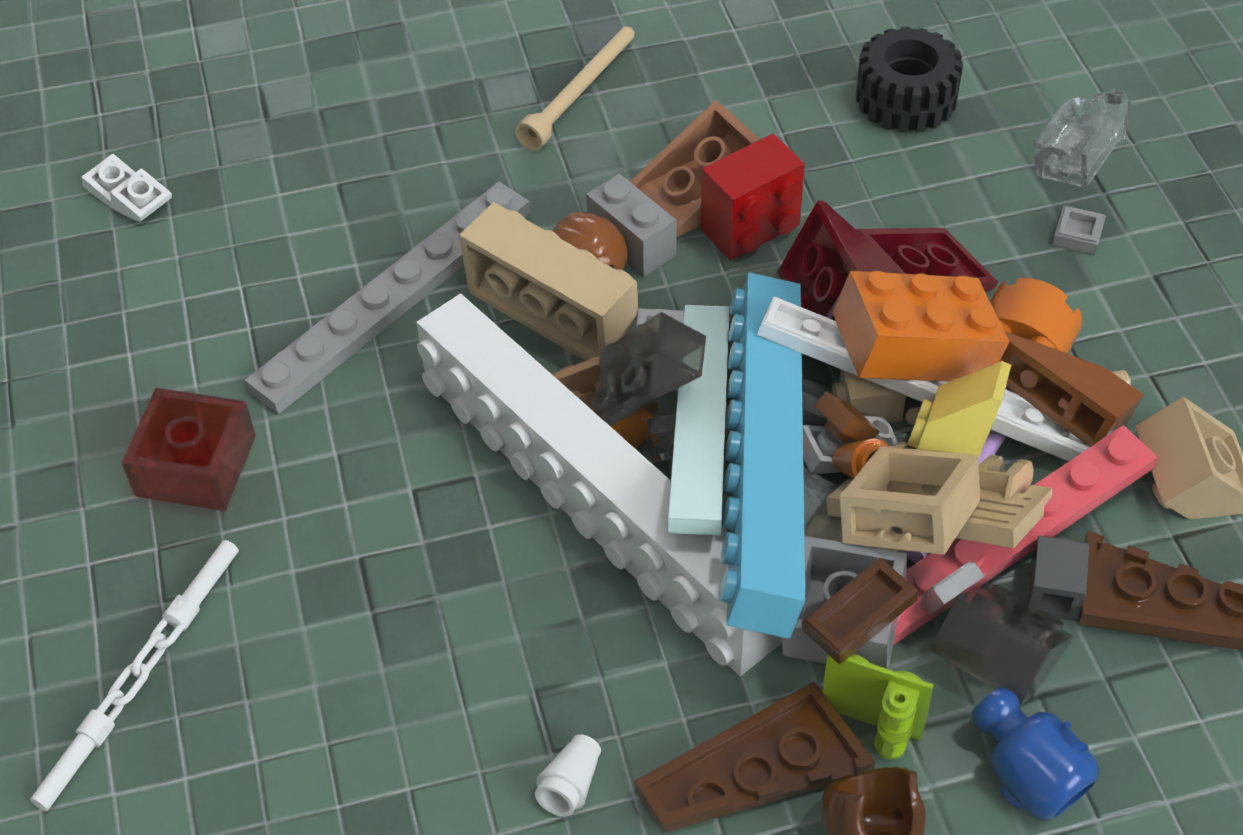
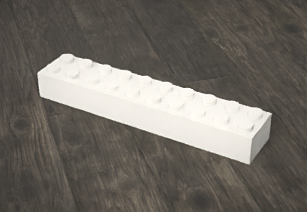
[416,293,782,677]

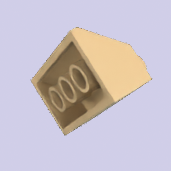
[459,202,638,361]

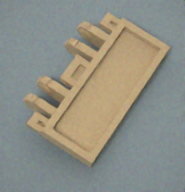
[826,441,1052,548]

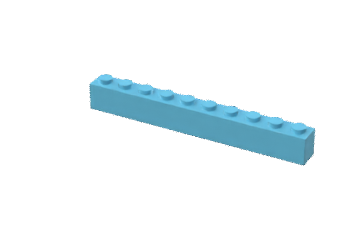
[719,272,805,639]

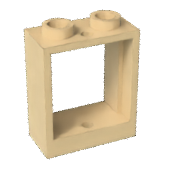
[839,446,980,555]

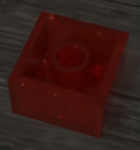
[121,388,256,511]

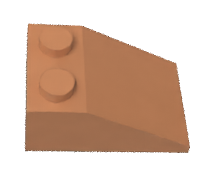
[630,100,760,237]

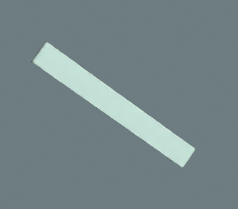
[668,305,729,535]

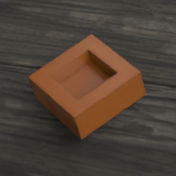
[815,391,880,443]

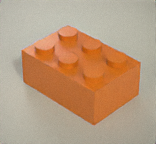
[833,271,1010,382]

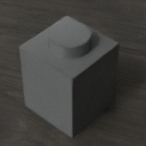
[1026,536,1090,621]

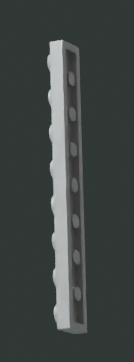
[244,182,530,415]

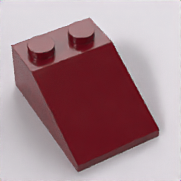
[777,200,897,321]
[857,228,998,293]

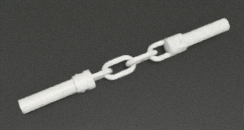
[30,540,239,811]

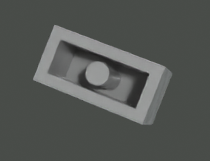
[586,173,677,277]

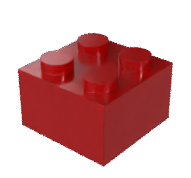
[701,133,805,261]

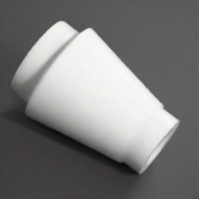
[535,734,601,817]

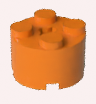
[990,278,1083,354]

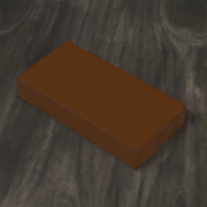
[802,557,918,665]

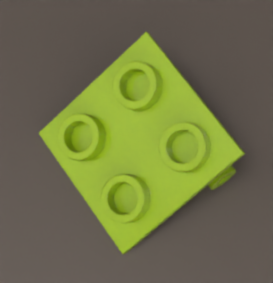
[822,654,934,760]

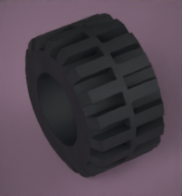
[856,27,963,133]

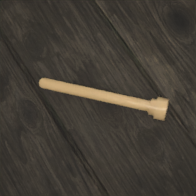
[515,26,635,151]

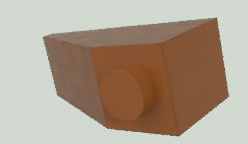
[1000,331,1144,447]

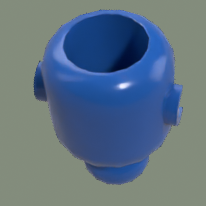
[972,687,1100,820]

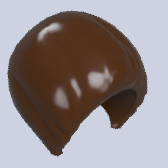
[821,766,926,835]

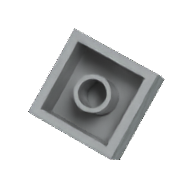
[782,536,907,669]

